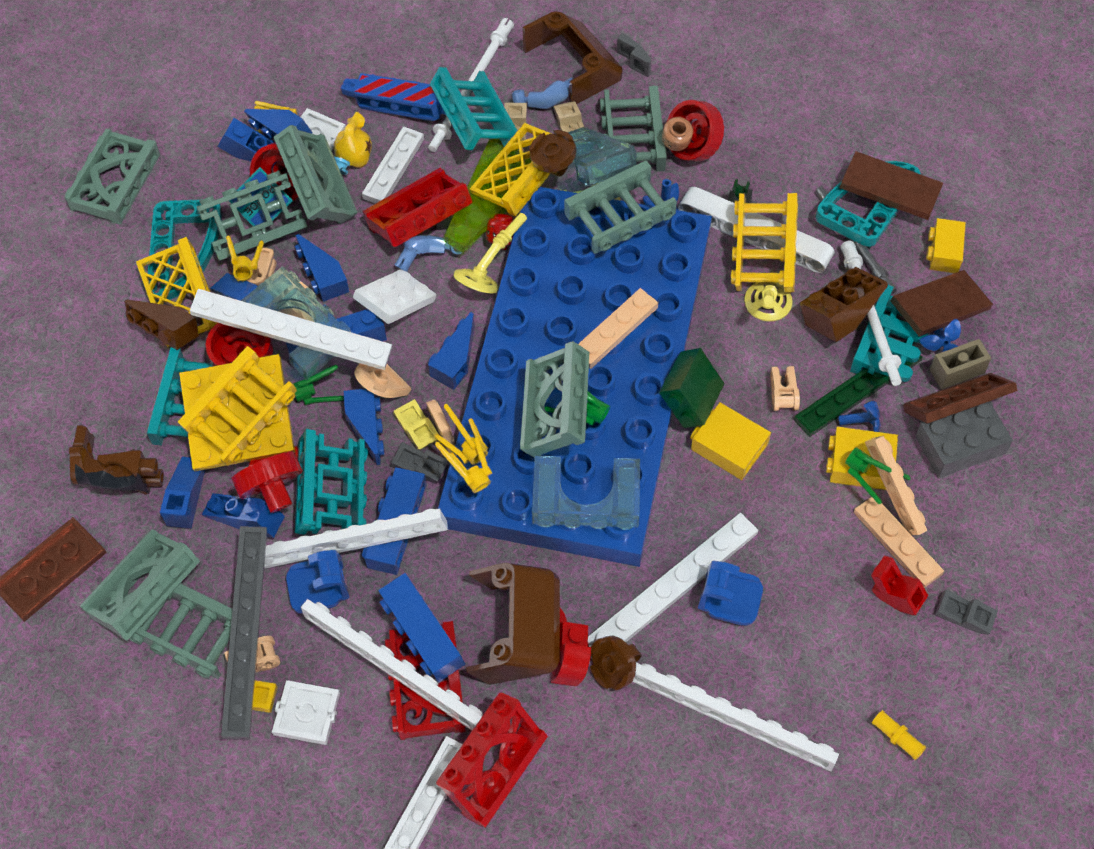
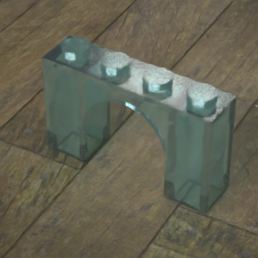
[567,127,637,186]
[241,266,351,380]
[532,456,640,530]

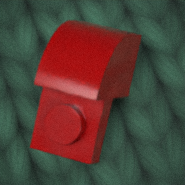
[871,556,928,616]
[551,621,591,686]

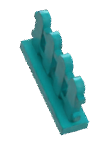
[850,285,928,382]

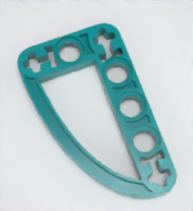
[815,161,921,247]
[148,199,223,302]

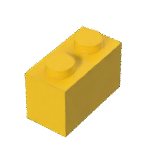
[926,218,966,273]

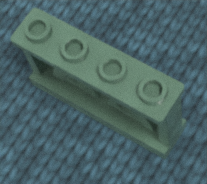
[274,125,357,224]
[65,128,160,225]
[520,341,589,458]
[80,529,200,641]

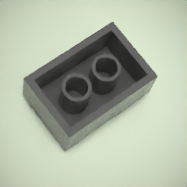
[915,401,1013,478]

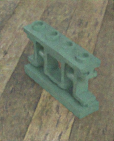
[196,171,308,261]

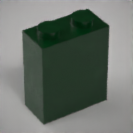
[659,348,725,428]

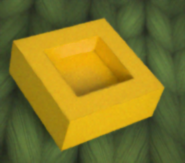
[253,680,278,713]

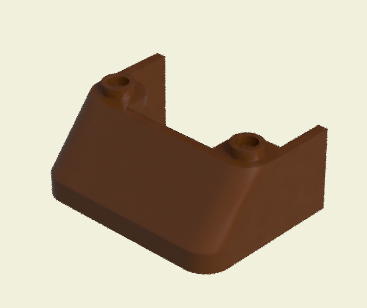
[522,11,623,104]
[466,563,560,685]

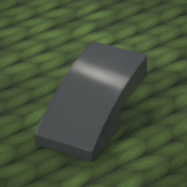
[617,33,651,77]
[390,442,448,483]
[934,589,998,635]

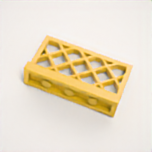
[469,123,552,217]
[136,237,218,347]

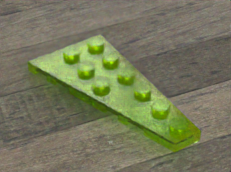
[445,139,532,253]

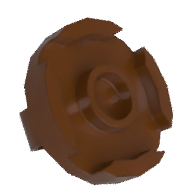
[529,130,577,177]
[590,635,642,690]

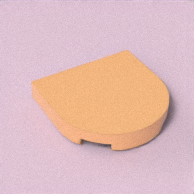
[354,363,411,398]
[426,400,456,453]

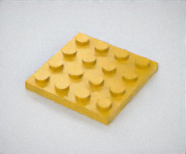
[179,354,295,471]

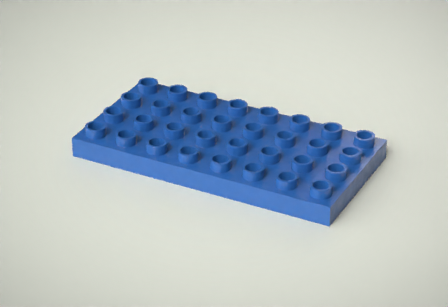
[438,187,712,567]

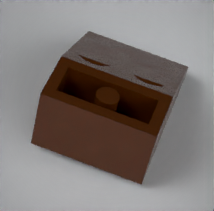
[800,267,888,342]

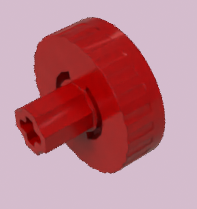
[667,100,724,161]
[250,142,299,201]
[206,323,273,366]
[231,451,303,513]

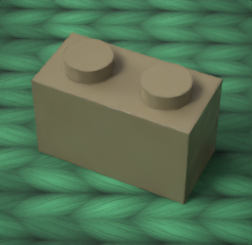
[930,339,991,390]

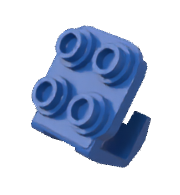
[286,550,350,614]
[698,561,763,626]

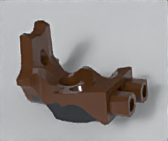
[69,425,164,495]

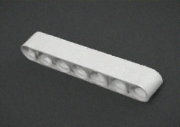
[678,187,834,273]

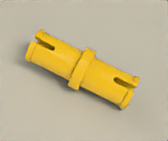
[872,710,926,760]

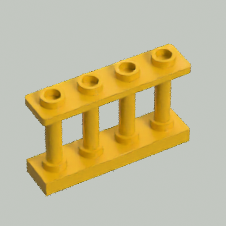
[731,193,798,293]
[178,346,297,466]

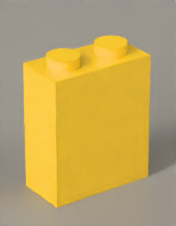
[690,402,771,480]
[826,427,898,490]

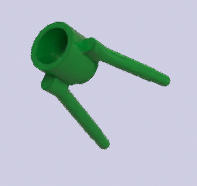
[292,365,344,405]
[544,392,610,425]
[845,447,911,504]

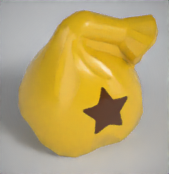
[334,112,372,168]

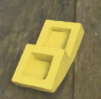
[393,399,438,450]

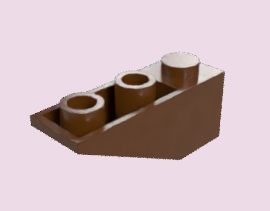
[124,299,199,350]

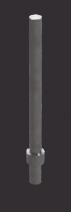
[815,187,897,295]

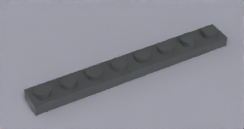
[221,526,267,740]

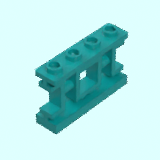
[295,429,368,535]

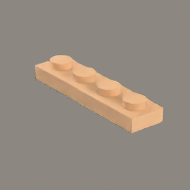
[578,288,659,369]
[865,436,928,535]
[854,497,944,588]

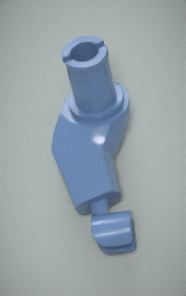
[512,78,573,109]
[394,235,464,272]

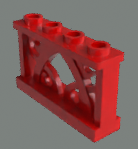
[362,168,472,247]
[385,621,466,740]
[436,692,548,828]

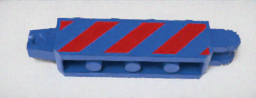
[341,73,446,121]

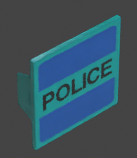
[228,167,293,228]

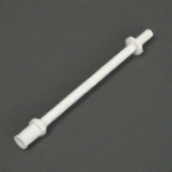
[428,18,514,152]
[840,241,902,386]

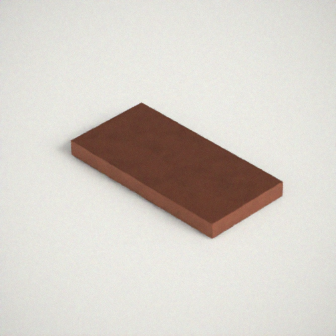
[840,151,943,220]
[890,270,993,336]
[903,373,1018,423]
[0,517,107,622]

